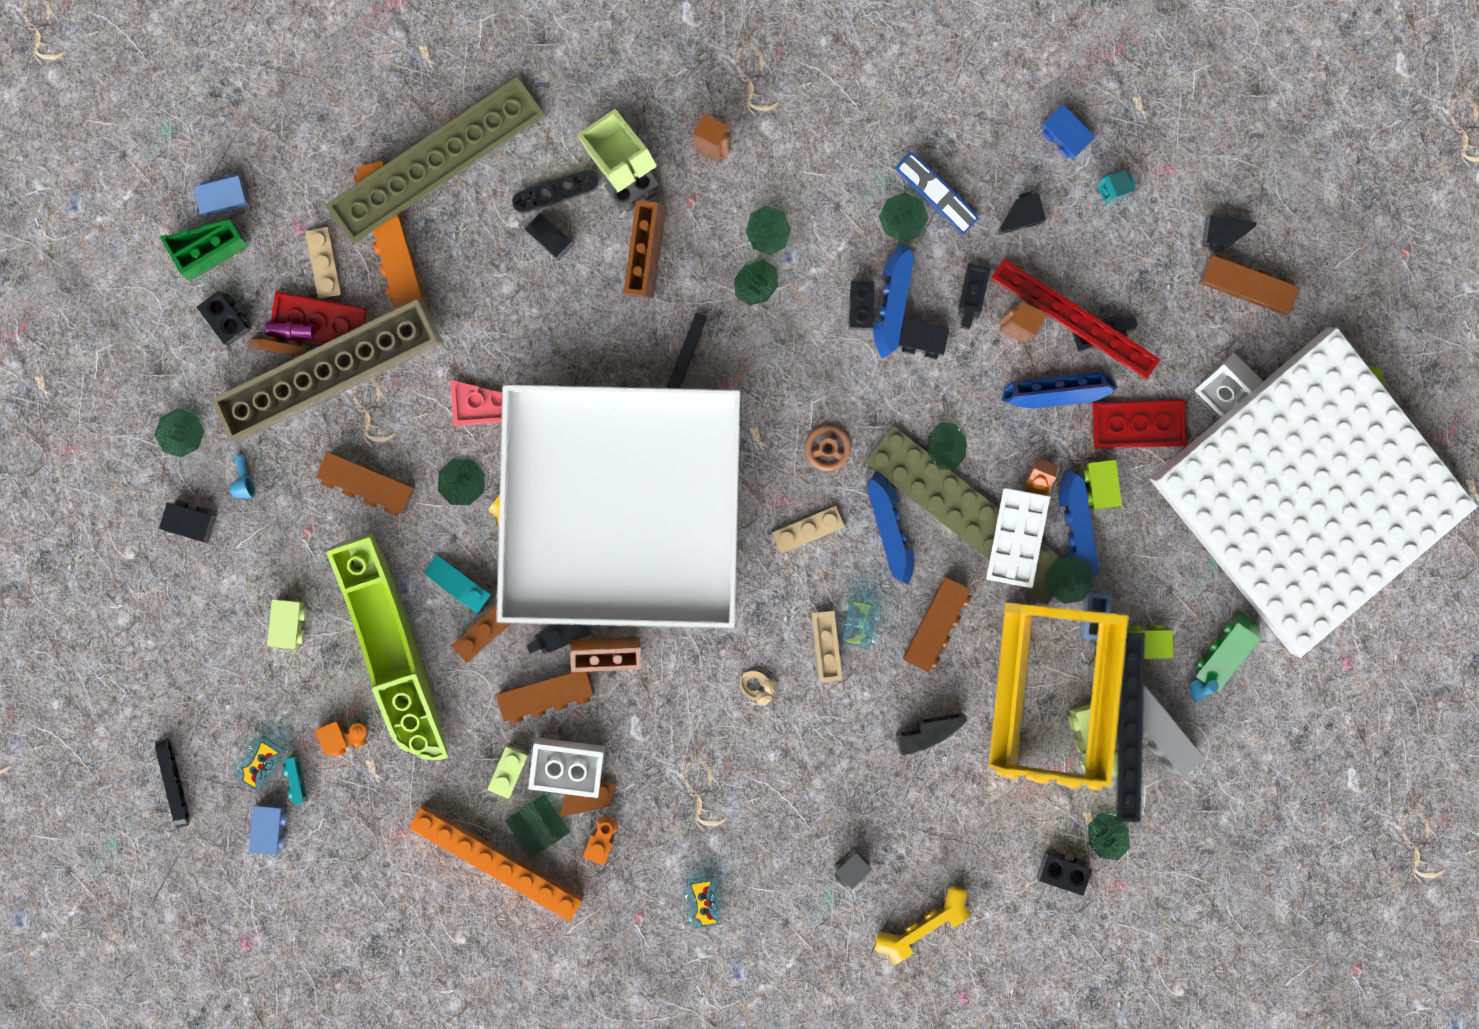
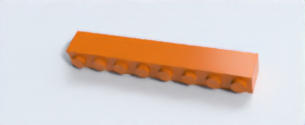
[354,160,426,311]
[409,805,584,922]

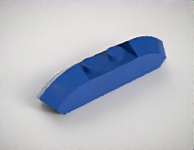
[873,243,914,359]
[1001,371,1118,408]
[1058,470,1099,586]
[866,471,915,585]

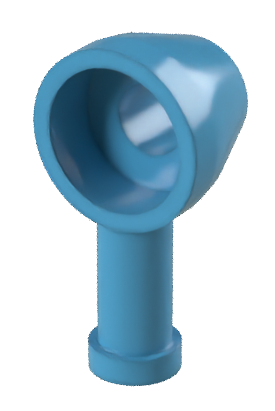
[230,455,255,499]
[1189,679,1219,703]

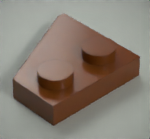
[559,780,616,817]

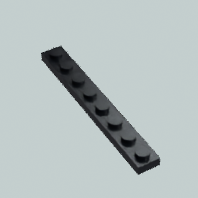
[1115,632,1145,823]

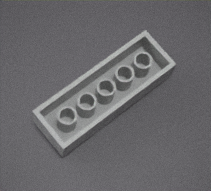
[1087,658,1205,777]

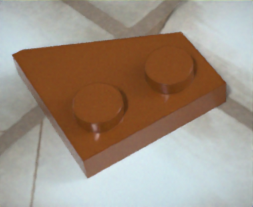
[248,335,306,357]

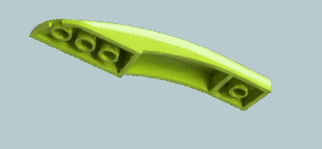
[326,533,449,760]

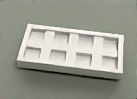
[986,487,1050,588]

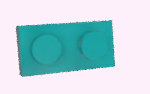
[283,755,307,805]

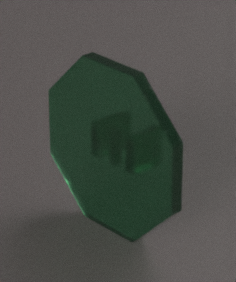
[879,193,929,243]
[746,205,791,256]
[734,259,778,306]
[154,408,204,458]
[928,423,966,470]
[438,459,485,506]
[1045,555,1094,604]
[1088,813,1130,861]

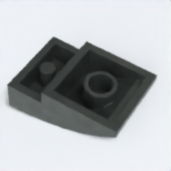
[896,713,967,756]

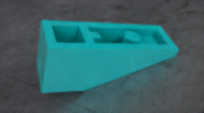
[423,554,493,614]

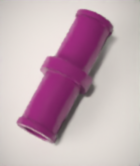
[265,321,315,339]

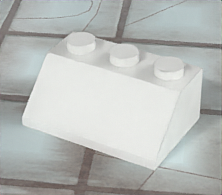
[1194,352,1264,417]
[528,737,606,798]

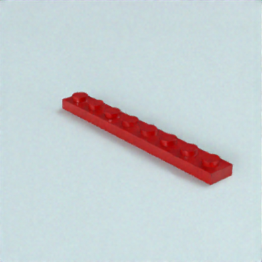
[991,258,1161,380]

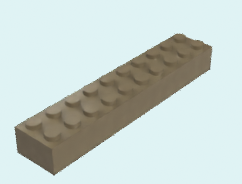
[211,299,444,442]

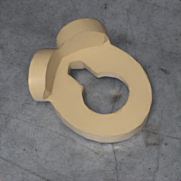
[740,671,777,706]

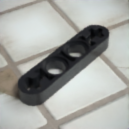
[512,170,599,214]
[666,312,707,389]
[155,738,190,828]

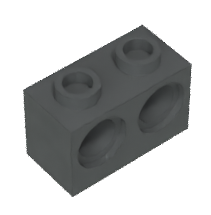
[604,171,659,212]
[834,847,872,889]

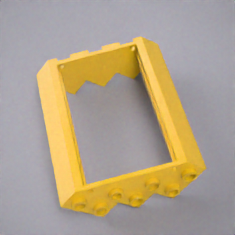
[988,602,1128,790]

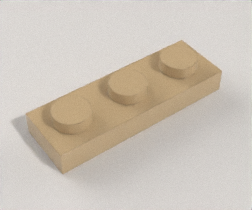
[305,227,343,299]
[772,506,844,554]
[811,611,843,683]

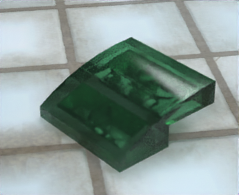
[504,794,570,859]

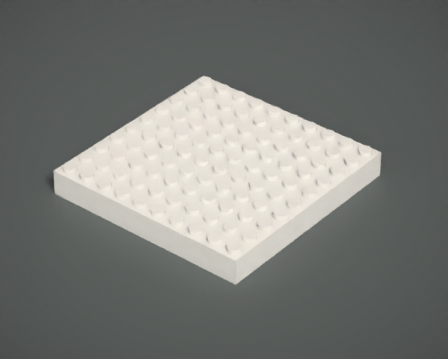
[1150,327,1477,658]
[497,385,740,628]

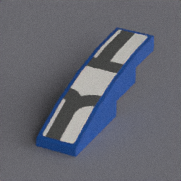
[894,151,979,235]

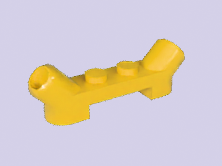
[874,886,972,964]

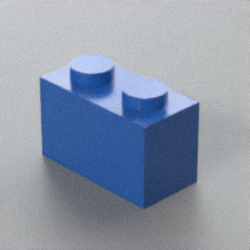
[1040,105,1095,161]

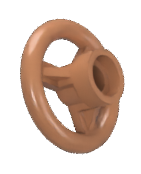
[805,425,851,471]

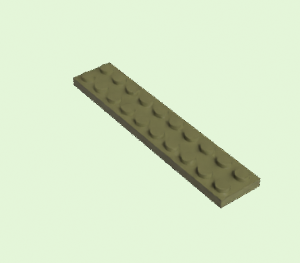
[325,76,544,245]
[865,426,1073,605]

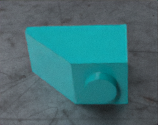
[1097,170,1135,205]

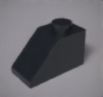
[998,191,1046,235]
[525,213,574,261]
[1202,215,1257,252]

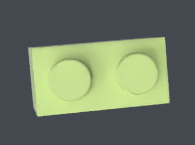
[267,599,307,649]
[488,745,530,799]

